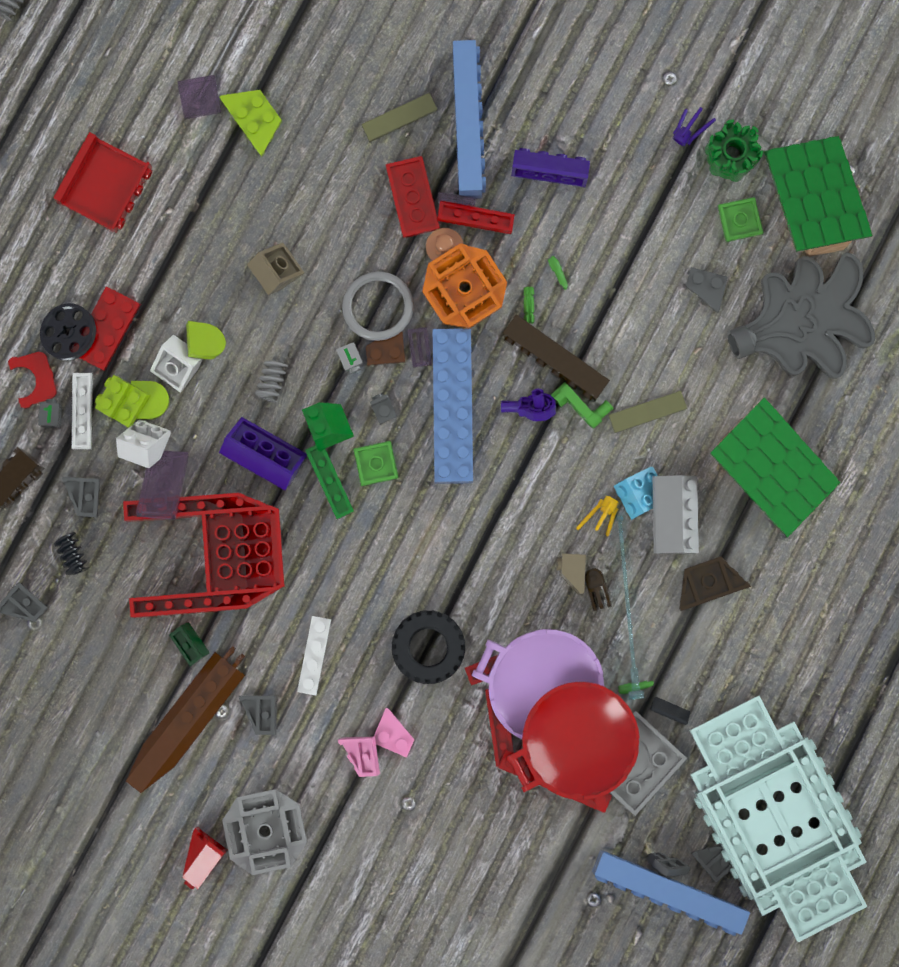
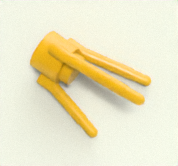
[576,496,619,536]

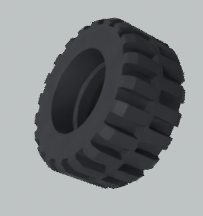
[392,610,465,684]

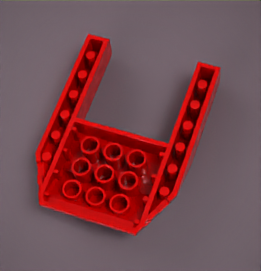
[123,493,285,618]

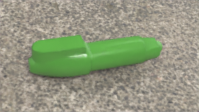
[548,256,568,290]
[618,680,654,694]

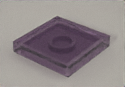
[177,75,222,119]

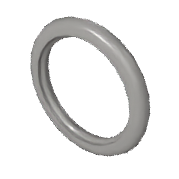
[342,271,414,341]

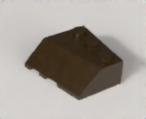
[0,446,45,509]

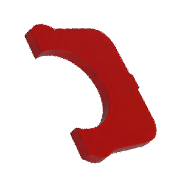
[8,352,57,409]

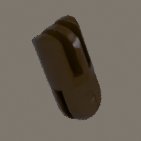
[585,568,612,611]

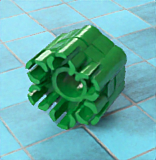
[705,119,763,182]

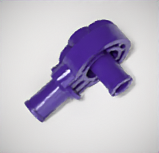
[501,388,556,421]

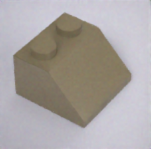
[247,243,304,295]
[556,554,586,595]

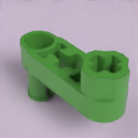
[551,382,614,429]

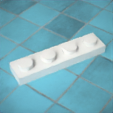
[297,616,331,696]

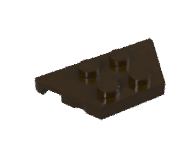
[679,556,751,611]

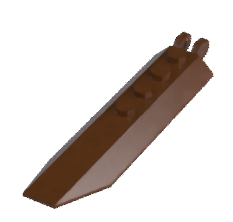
[126,646,245,793]

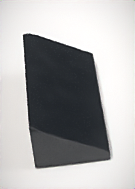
[650,697,690,725]

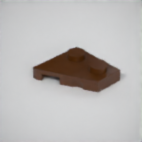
[366,332,405,366]

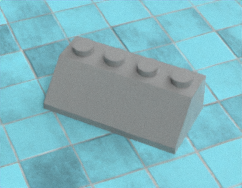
[652,475,699,554]

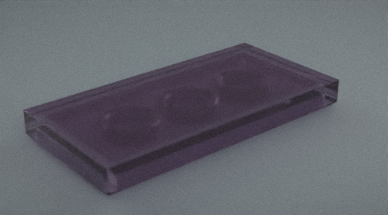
[136,451,189,519]

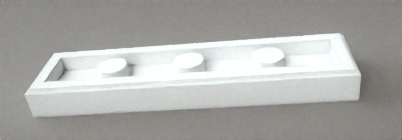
[72,373,93,449]

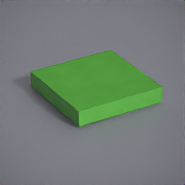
[717,197,763,242]
[353,441,399,487]

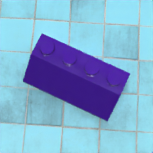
[511,148,590,187]
[219,417,307,491]

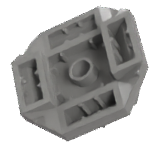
[222,789,307,875]

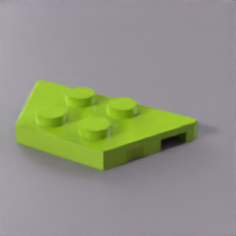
[219,90,282,157]

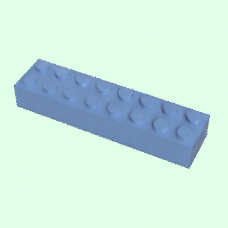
[453,40,486,199]
[433,329,473,484]
[592,850,750,936]

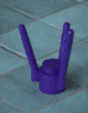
[672,107,716,146]

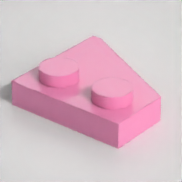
[374,708,414,758]
[338,736,380,777]

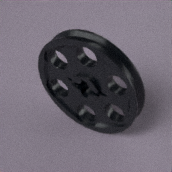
[40,303,96,361]

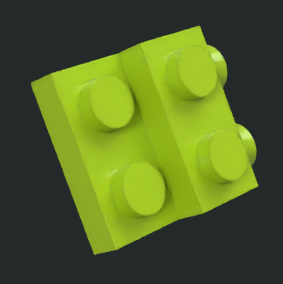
[95,375,150,428]

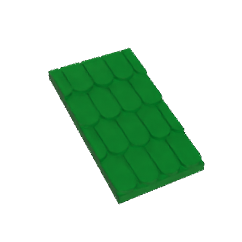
[764,136,873,257]
[710,397,840,538]

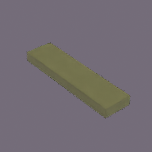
[361,92,438,142]
[608,391,687,433]

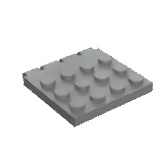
[610,711,687,816]

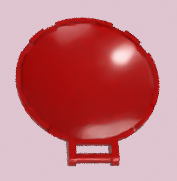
[506,682,640,800]

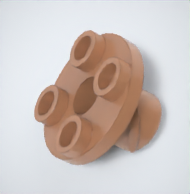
[426,228,463,261]

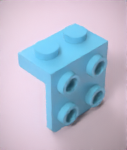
[614,467,658,520]

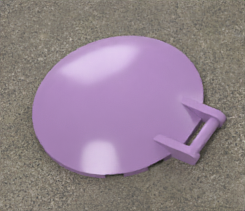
[472,629,605,739]

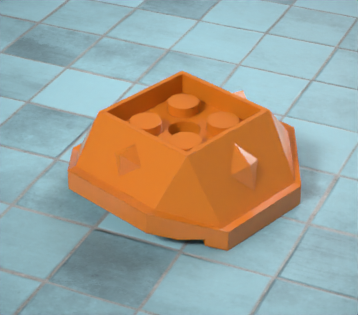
[422,243,507,329]

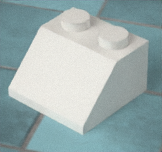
[150,334,203,393]

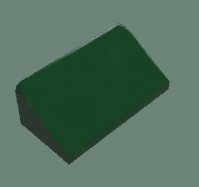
[169,622,209,667]

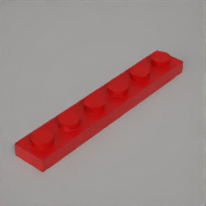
[498,749,612,813]

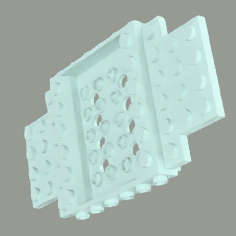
[689,695,867,942]

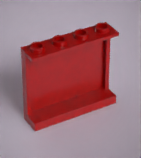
[53,132,153,233]

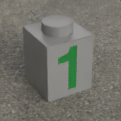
[336,342,363,374]

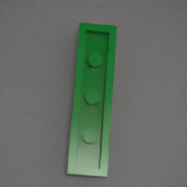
[305,445,354,520]

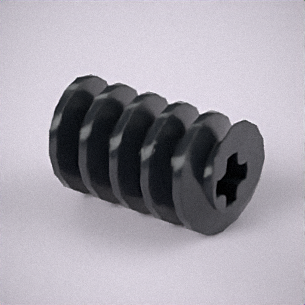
[54,532,90,575]

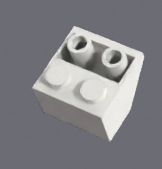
[116,420,171,468]

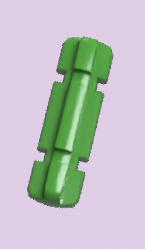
[524,287,534,324]

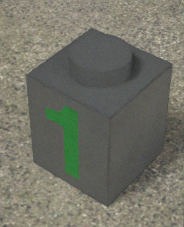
[38,399,62,428]

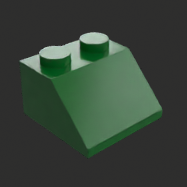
[302,402,354,451]

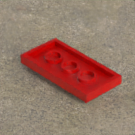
[385,156,440,238]
[71,286,141,371]

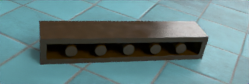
[502,314,610,401]

